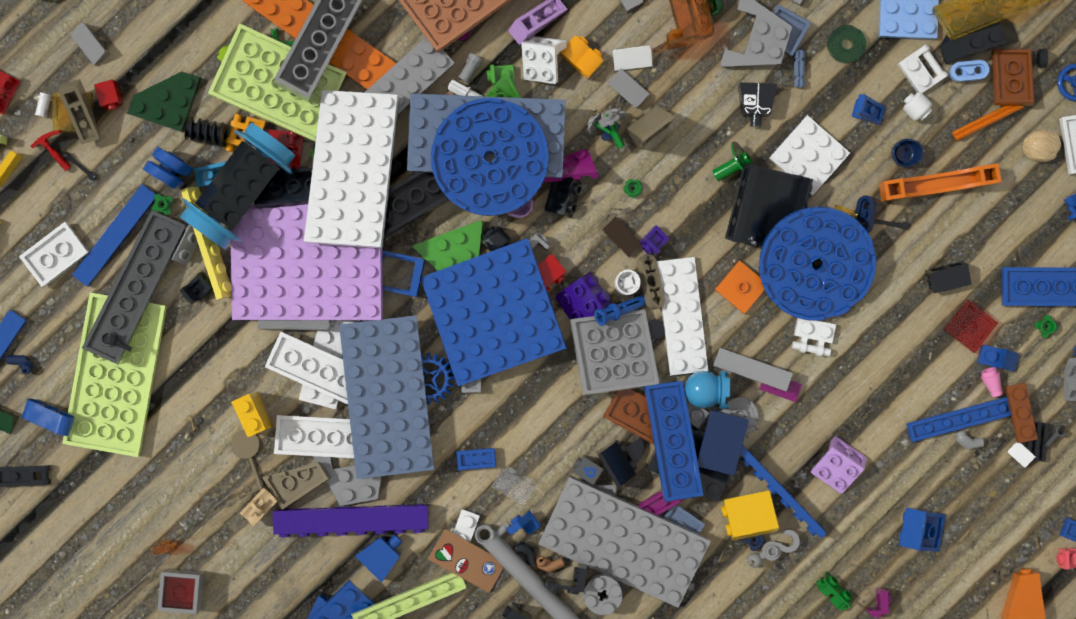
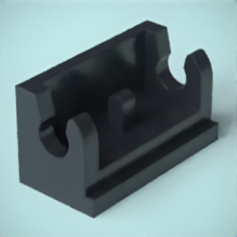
[925,261,972,293]

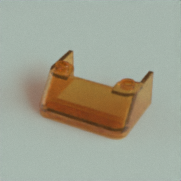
[653,0,715,53]

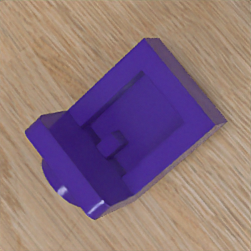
[639,225,670,255]

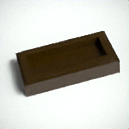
[602,216,641,257]

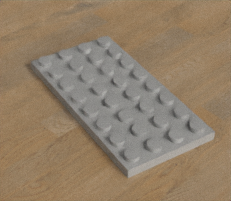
[538,475,711,607]

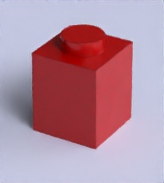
[94,79,124,111]

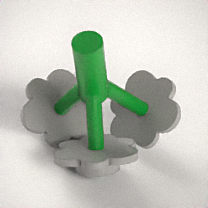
[587,108,626,149]

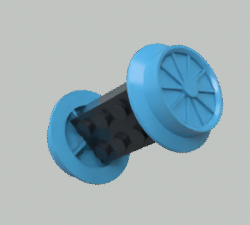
[180,123,295,249]

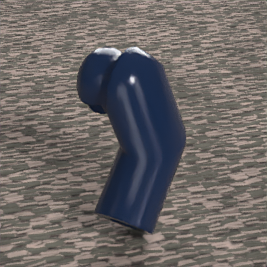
[6,355,33,374]

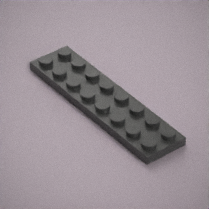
[82,210,187,365]

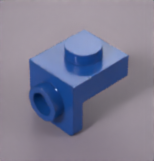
[506,510,541,535]

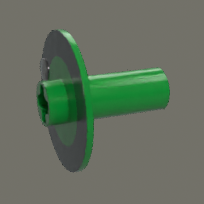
[712,141,752,181]

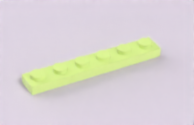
[351,572,466,619]

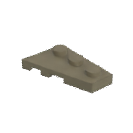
[262,462,330,510]

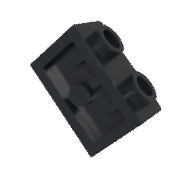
[544,177,582,218]

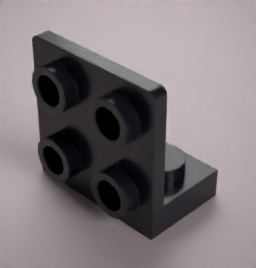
[545,563,587,595]

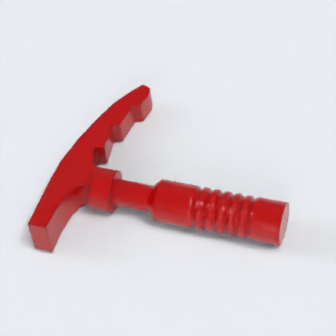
[31,130,71,172]

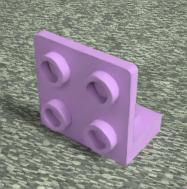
[811,436,867,494]

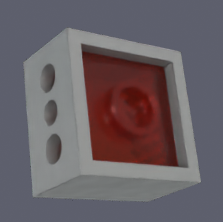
[157,569,205,614]

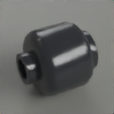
[482,226,510,252]

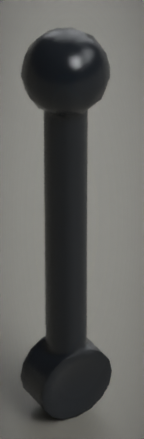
[63,152,97,180]
[874,218,909,230]

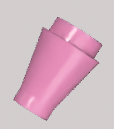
[981,367,1003,397]

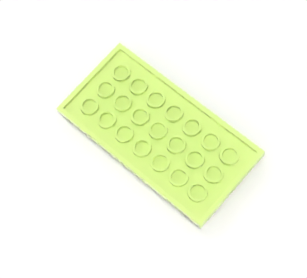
[62,292,167,457]

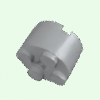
[583,573,622,615]

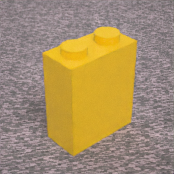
[231,392,274,437]
[721,490,779,541]

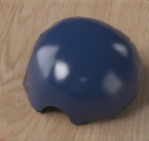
[891,138,924,168]

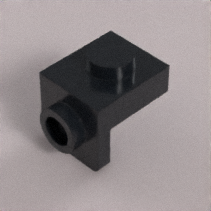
[180,271,213,304]

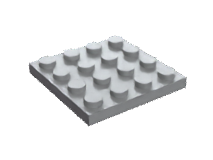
[570,309,659,396]

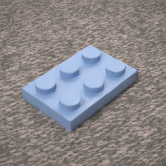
[878,0,939,40]

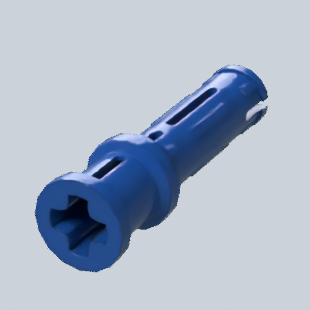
[594,294,647,326]

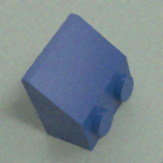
[899,508,946,552]

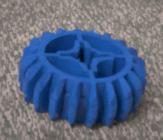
[421,353,455,405]

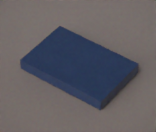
[697,409,749,476]

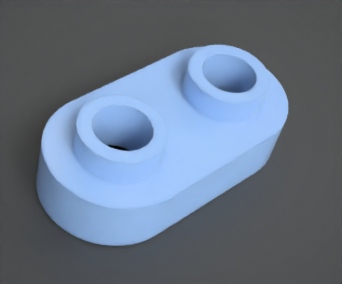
[949,60,989,82]

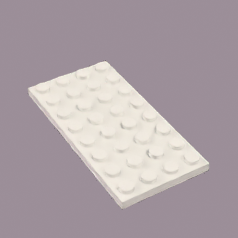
[304,90,399,248]

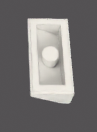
[612,45,652,71]

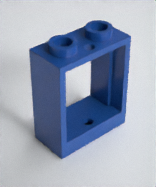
[382,250,426,297]

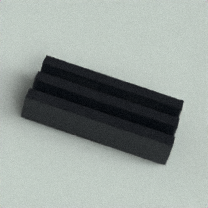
[1025,422,1049,462]

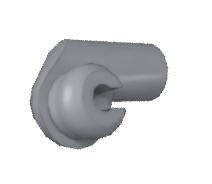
[956,431,984,449]

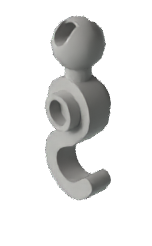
[747,529,800,568]

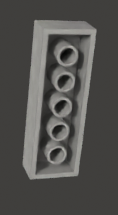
[274,0,363,102]

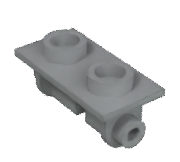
[171,224,198,266]

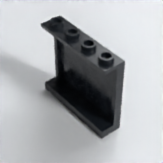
[725,163,813,247]

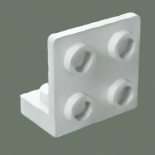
[522,36,567,84]

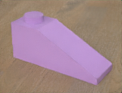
[508,0,567,45]

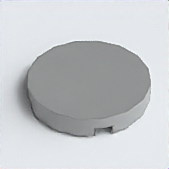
[721,397,759,434]

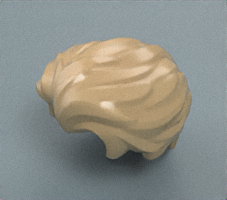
[1022,130,1061,162]

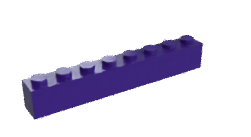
[273,504,429,538]

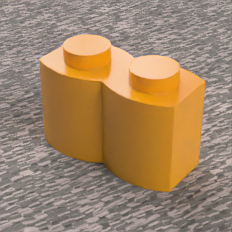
[560,35,604,79]

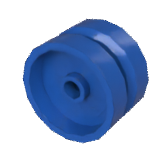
[143,146,194,192]

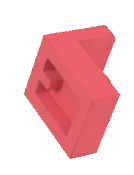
[1056,548,1076,570]

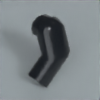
[514,541,537,565]

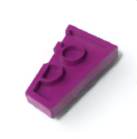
[543,148,598,183]

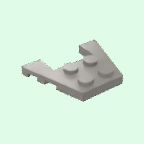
[720,0,792,67]
[313,456,382,506]

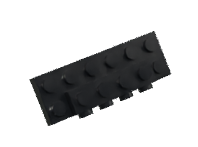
[254,167,313,208]

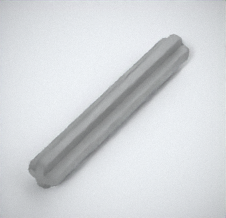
[257,320,332,330]

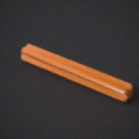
[952,106,1024,141]

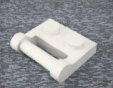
[897,44,948,93]

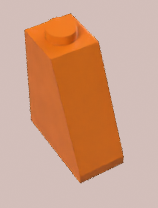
[1001,568,1046,619]

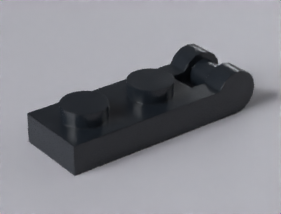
[0,465,51,487]

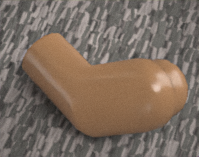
[536,556,565,573]

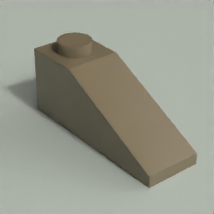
[59,79,100,144]

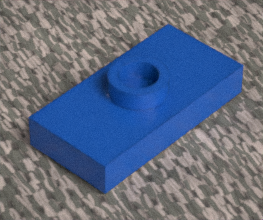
[456,448,497,470]

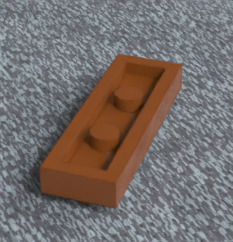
[1005,382,1038,443]

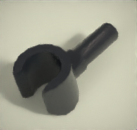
[106,333,132,352]

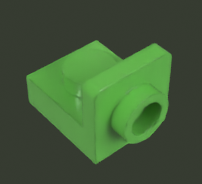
[487,65,515,87]

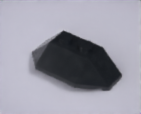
[940,9,1019,64]

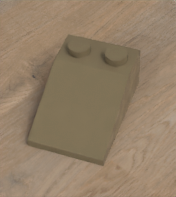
[626,105,674,149]

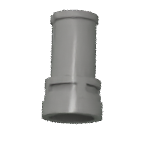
[458,53,483,83]

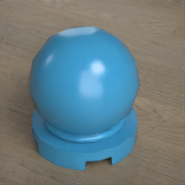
[684,370,730,409]

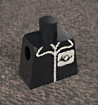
[738,82,777,127]

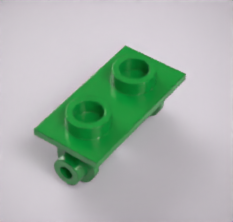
[816,571,853,611]

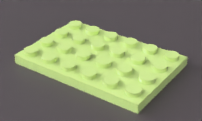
[208,23,347,143]

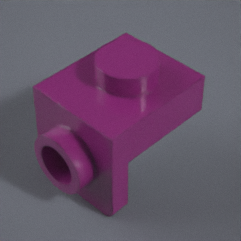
[866,587,891,618]

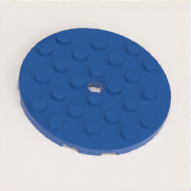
[431,98,549,216]
[759,206,876,321]

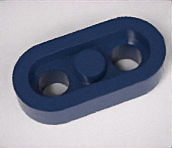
[854,195,877,233]

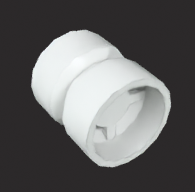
[614,270,641,295]

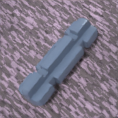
[794,50,805,88]

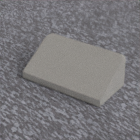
[71,22,109,66]
[608,69,650,109]

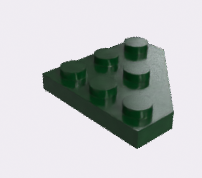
[127,71,201,132]

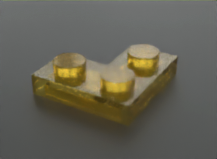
[52,92,93,132]

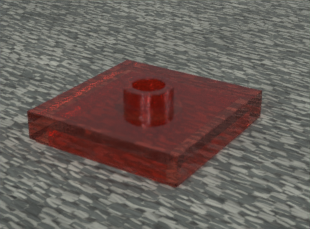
[943,299,998,353]

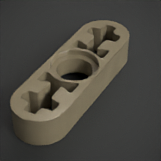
[637,254,665,310]

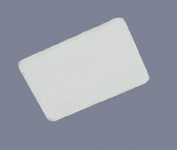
[1008,443,1035,467]

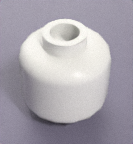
[903,92,932,121]

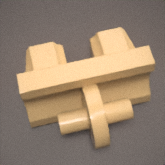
[240,487,278,526]

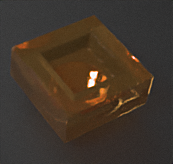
[152,539,177,555]

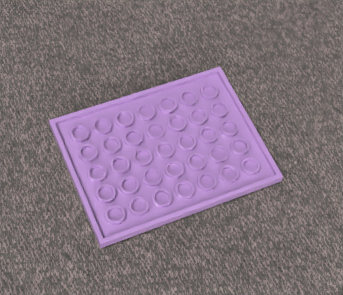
[231,204,383,320]

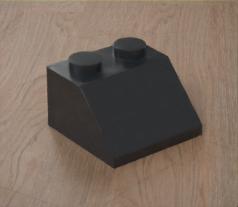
[596,440,637,488]

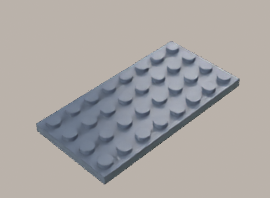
[407,93,566,178]
[339,316,434,479]

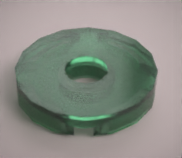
[827,25,866,64]

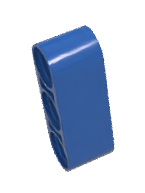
[22,398,75,436]

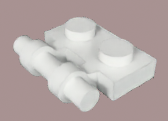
[791,318,836,357]

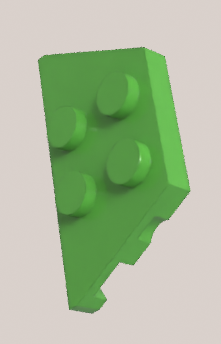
[412,220,483,271]

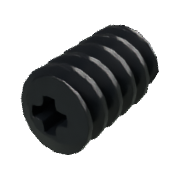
[185,117,228,147]

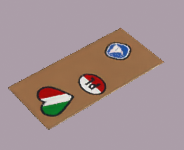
[428,529,504,593]

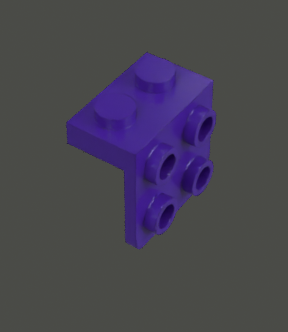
[555,271,612,320]

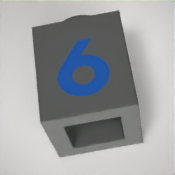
[572,455,603,485]

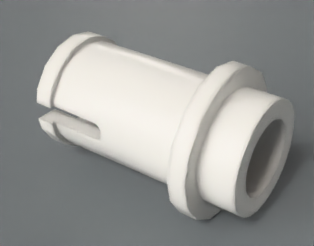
[35,92,53,118]

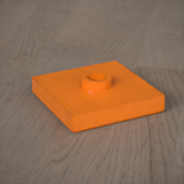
[714,260,765,314]

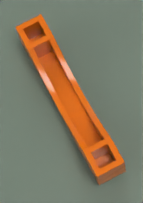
[879,163,1001,202]

